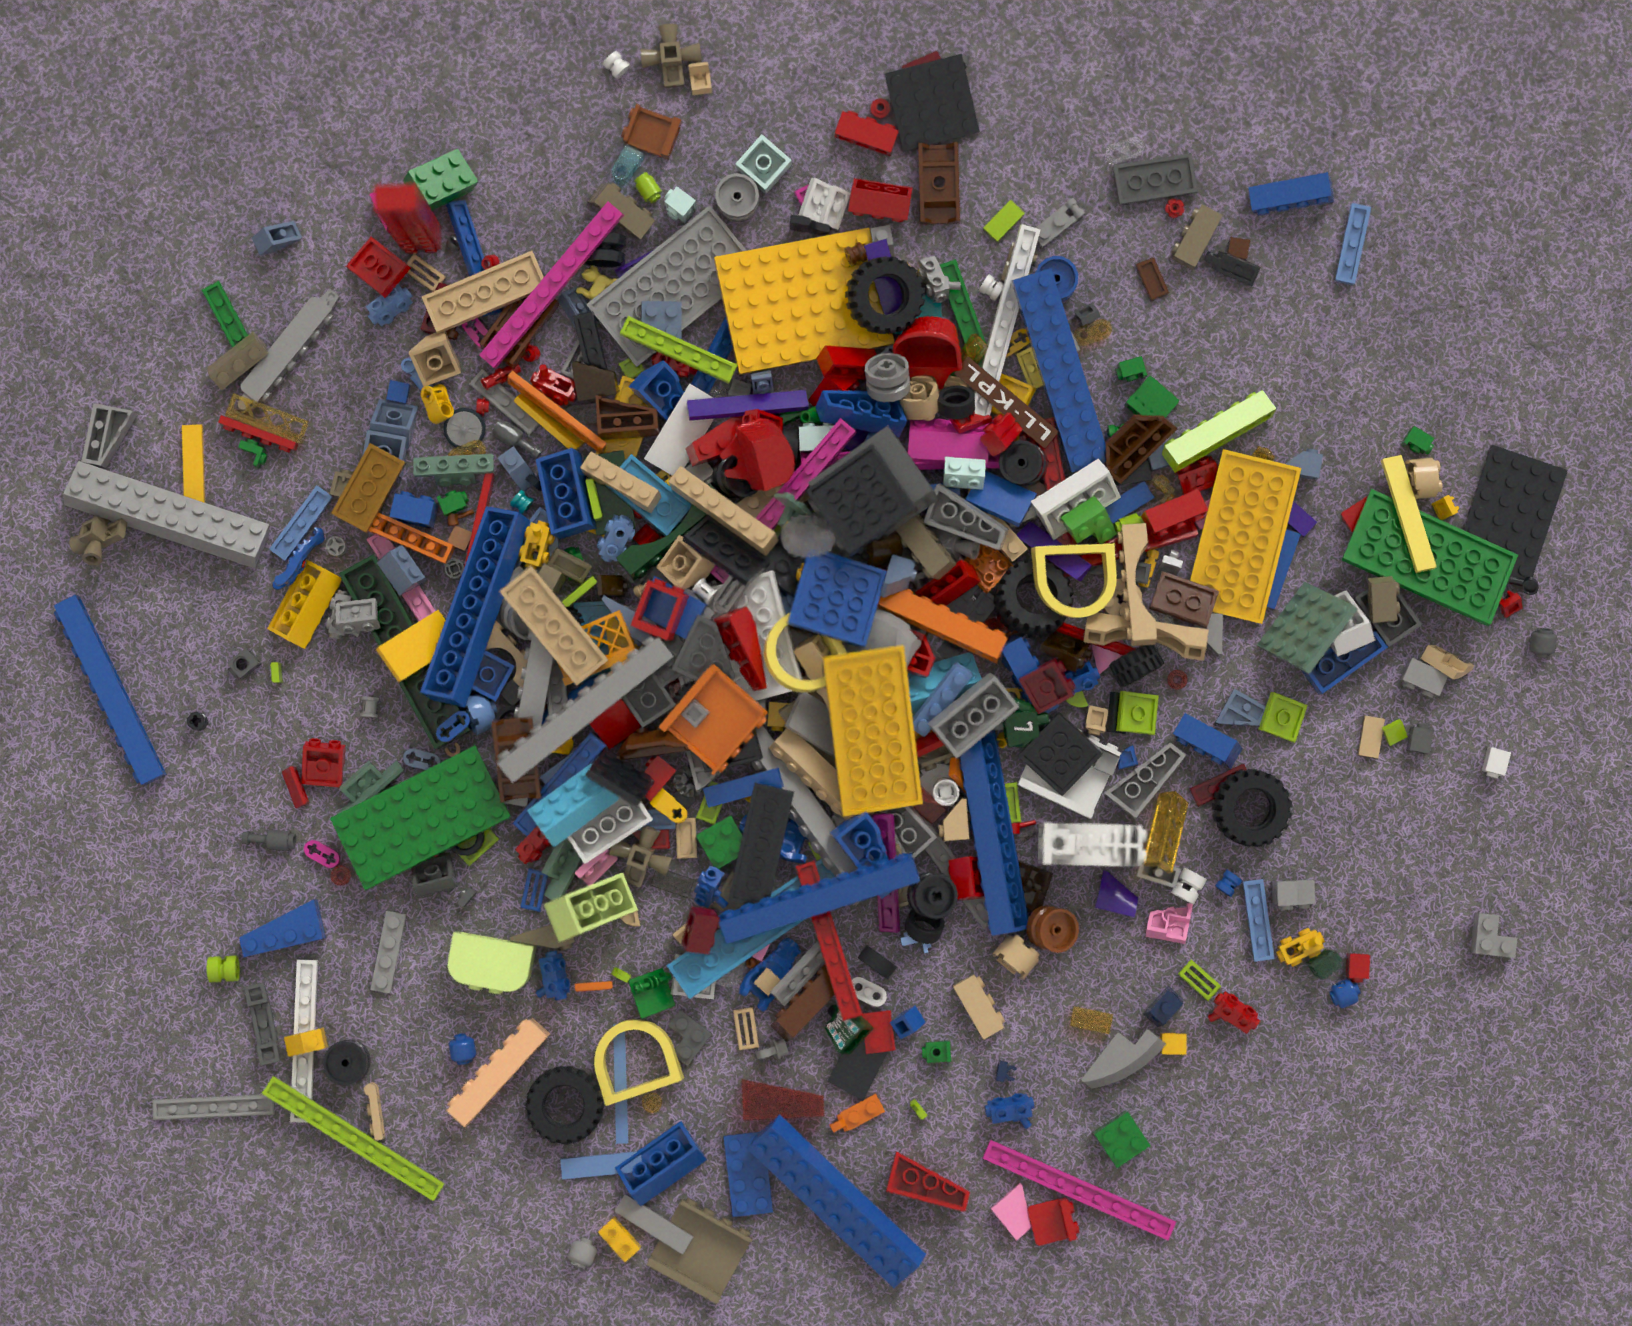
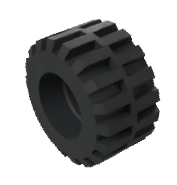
[1109,645,1165,687]

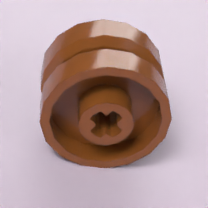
[1026,905,1079,953]

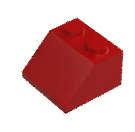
[948,856,985,900]

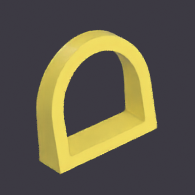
[1031,544,1117,618]
[764,613,847,693]
[594,1019,684,1106]

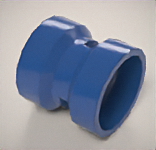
[1215,869,1242,897]

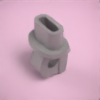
[755,1039,789,1060]

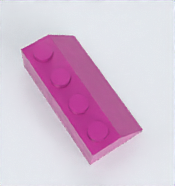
[908,419,990,467]

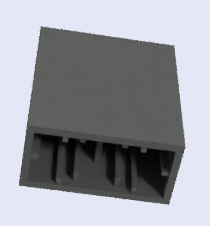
[807,426,939,555]

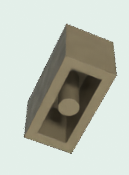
[1367,576,1400,623]

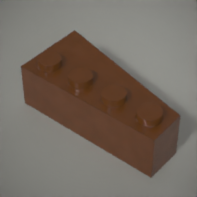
[770,965,835,1042]

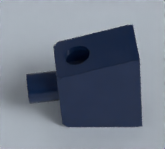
[1143,986,1183,1027]

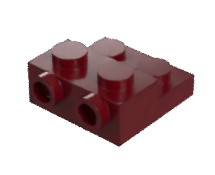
[1019,658,1076,714]

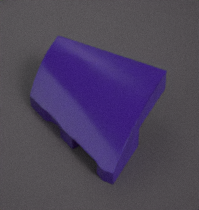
[1095,870,1138,917]

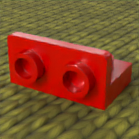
[1175,456,1218,495]

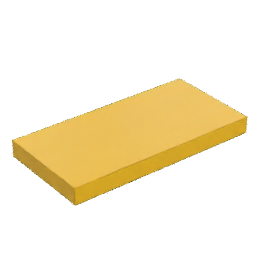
[376,610,446,683]

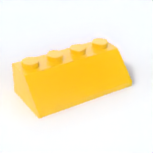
[267,559,342,649]

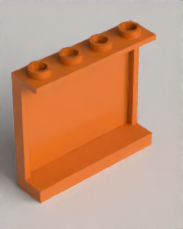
[659,664,768,775]

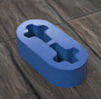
[436,711,471,742]

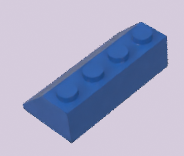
[615,1121,707,1206]

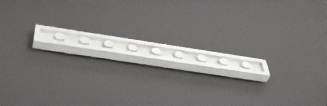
[974,224,1040,416]

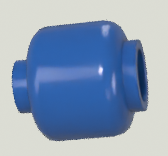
[1329,979,1361,1009]
[448,1033,477,1065]

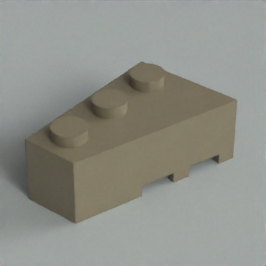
[587,183,655,239]

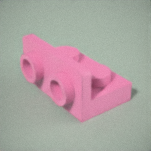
[575,849,618,886]

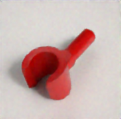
[1012,820,1036,834]

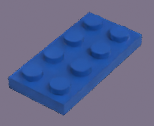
[724,1131,773,1217]

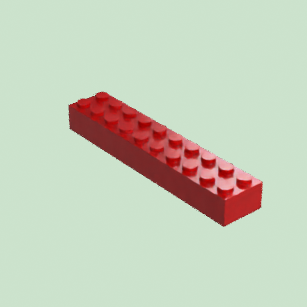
[374,184,442,254]

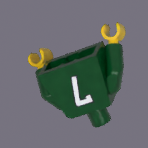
[997,697,1049,748]

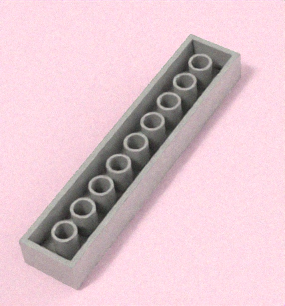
[63,461,269,568]

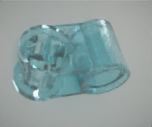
[612,144,645,185]

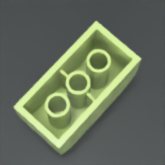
[544,873,638,942]
[448,931,537,994]

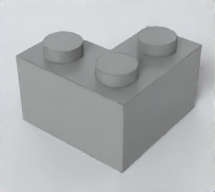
[1271,880,1316,910]
[1470,913,1517,958]

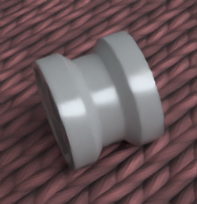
[326,536,348,557]

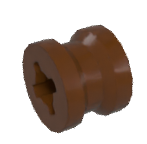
[844,242,867,266]

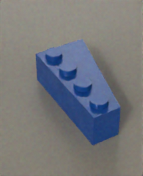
[1248,172,1334,216]
[1001,635,1059,714]

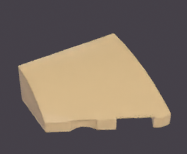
[1421,645,1475,679]

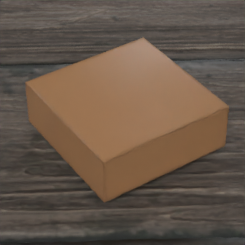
[447,525,472,552]

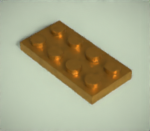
[331,443,406,533]

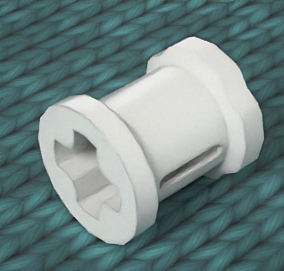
[692,578,719,604]

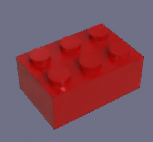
[848,178,913,222]

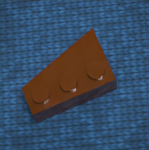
[595,395,659,440]

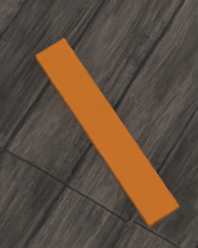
[508,371,607,454]

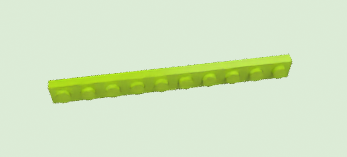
[262,1076,445,1201]

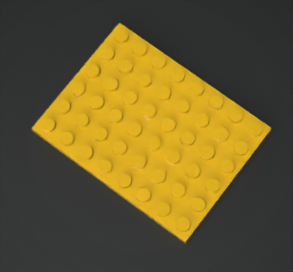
[714,228,894,375]

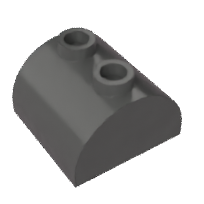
[411,852,458,897]

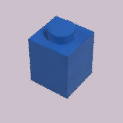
[890,1006,926,1040]

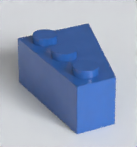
[1173,713,1243,769]

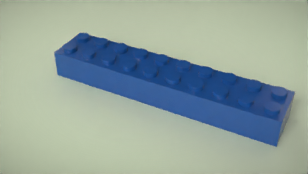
[1011,268,1106,472]
[420,506,530,707]
[960,730,1028,936]
[747,1114,926,1288]

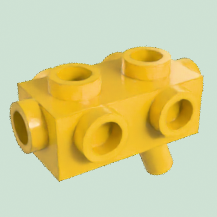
[519,520,555,570]
[1276,927,1325,967]

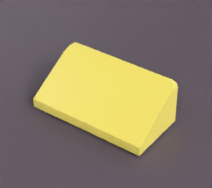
[1016,347,1043,389]

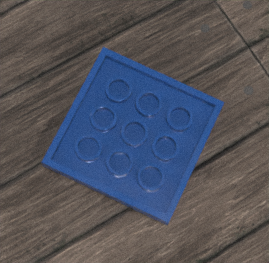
[787,546,887,648]

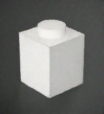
[1482,747,1511,779]

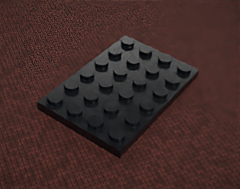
[1463,445,1568,579]

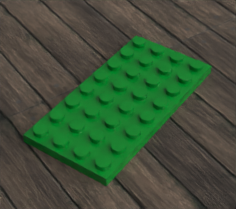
[1341,489,1518,627]
[330,746,511,891]

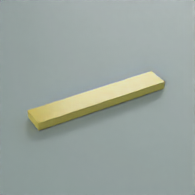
[1381,455,1436,573]

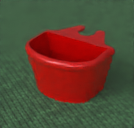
[893,316,962,389]
[720,418,795,491]

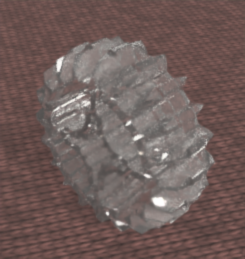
[781,513,836,559]

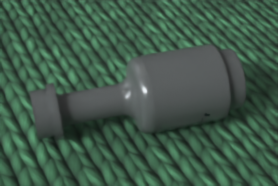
[492,420,543,460]
[242,830,296,851]

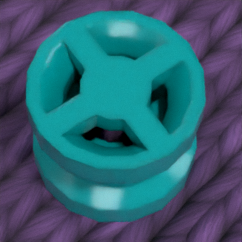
[510,490,534,515]

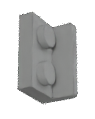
[336,598,380,634]

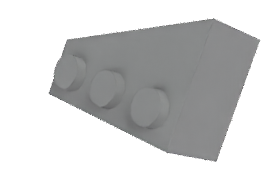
[81,403,138,468]

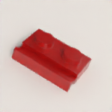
[862,1010,895,1054]

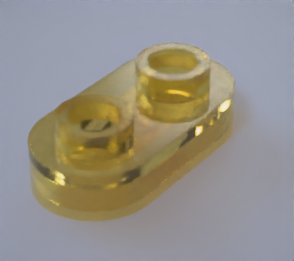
[1073,319,1112,347]
[448,440,487,456]

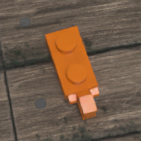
[830,1093,885,1133]

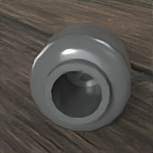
[1529,628,1557,658]

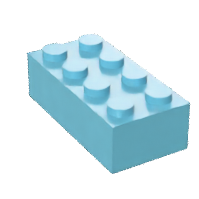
[907,652,982,717]
[527,762,619,847]

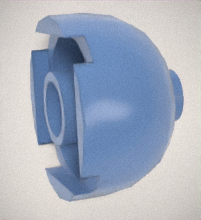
[462,694,497,735]

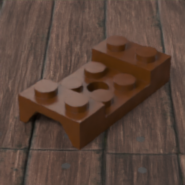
[918,142,960,225]
[480,297,560,369]
[491,716,541,803]

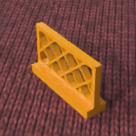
[557,610,639,686]

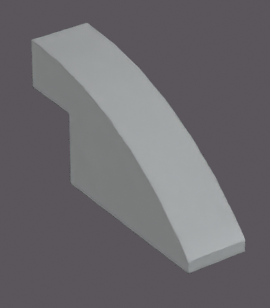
[1081,1029,1166,1088]

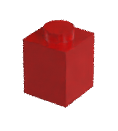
[1346,953,1370,983]

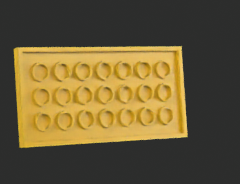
[1190,449,1301,624]
[822,645,923,817]

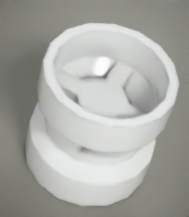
[603,51,631,79]
[978,274,1004,301]

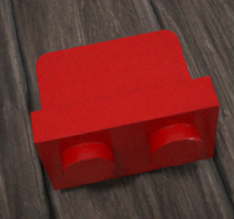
[1027,1197,1080,1246]

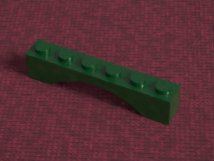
[616,483,717,581]

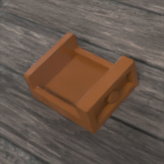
[621,104,682,160]

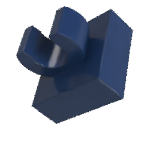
[995,1060,1017,1082]

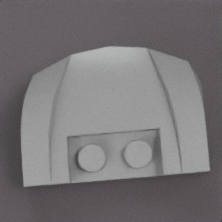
[829,608,921,668]

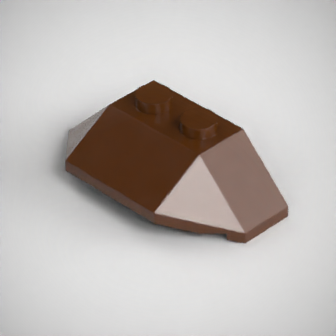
[1105,415,1178,484]
[615,726,691,760]

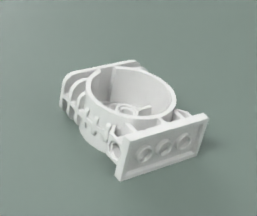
[1038,823,1146,866]

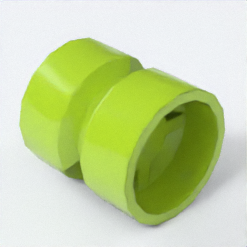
[207,955,240,983]

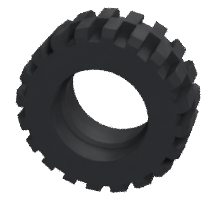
[845,257,925,334]
[994,558,1074,639]
[1212,769,1292,847]
[525,1066,604,1145]

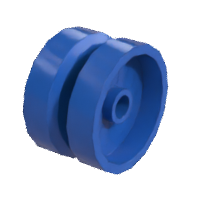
[1035,256,1078,302]

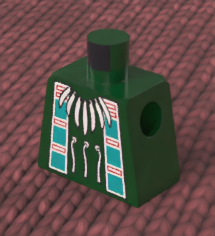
[825,1004,874,1054]

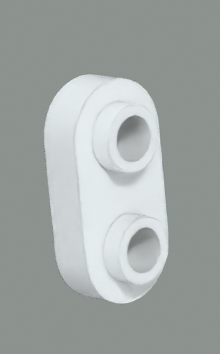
[852,977,887,1007]

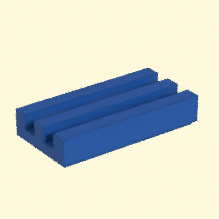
[520,868,548,912]

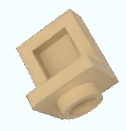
[688,62,712,95]
[1084,705,1108,736]

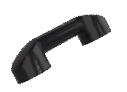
[1507,576,1539,595]

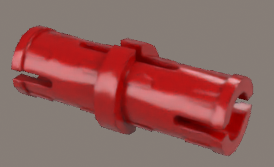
[481,364,521,390]

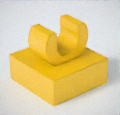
[1431,495,1459,520]

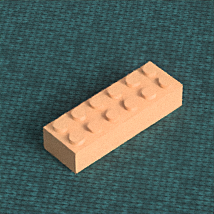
[447,1018,550,1127]

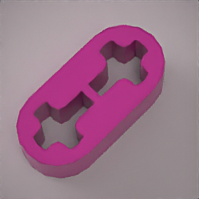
[462,318,488,349]
[304,840,341,868]

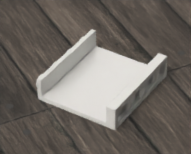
[1017,719,1121,819]

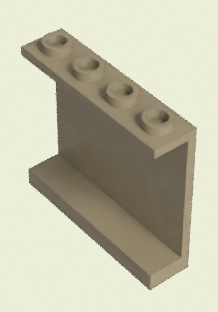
[646,1197,753,1304]

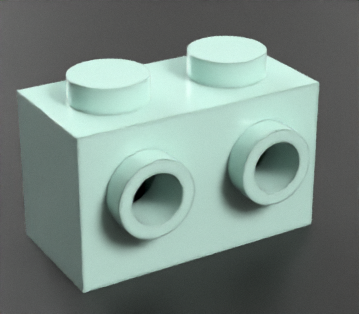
[664,186,697,224]
[943,457,986,490]

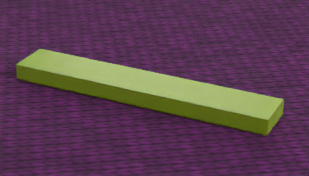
[620,316,738,384]

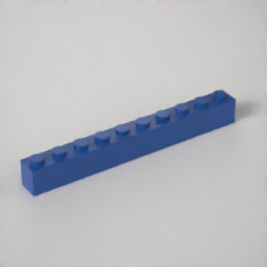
[54,595,167,785]
[719,853,920,944]

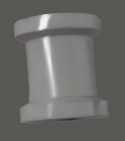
[360,696,379,718]

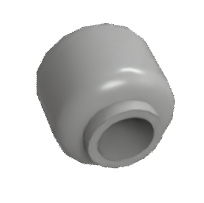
[567,1238,597,1270]

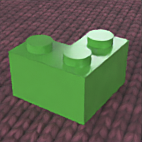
[1061,496,1117,544]

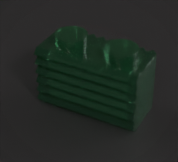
[1306,949,1343,980]

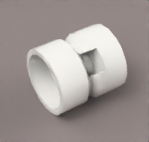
[933,778,959,805]
[1171,868,1207,905]

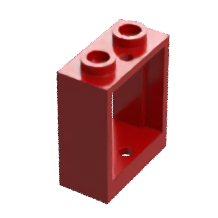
[631,578,689,641]

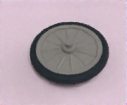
[443,408,486,450]

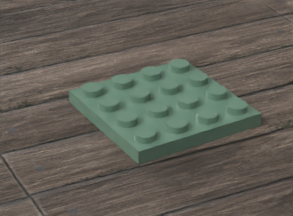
[1257,582,1358,674]

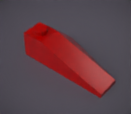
[712,606,767,691]

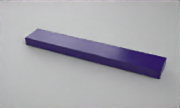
[686,390,809,421]

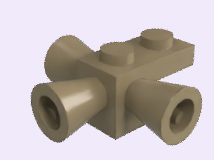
[640,24,702,88]
[69,515,127,565]
[609,825,673,888]

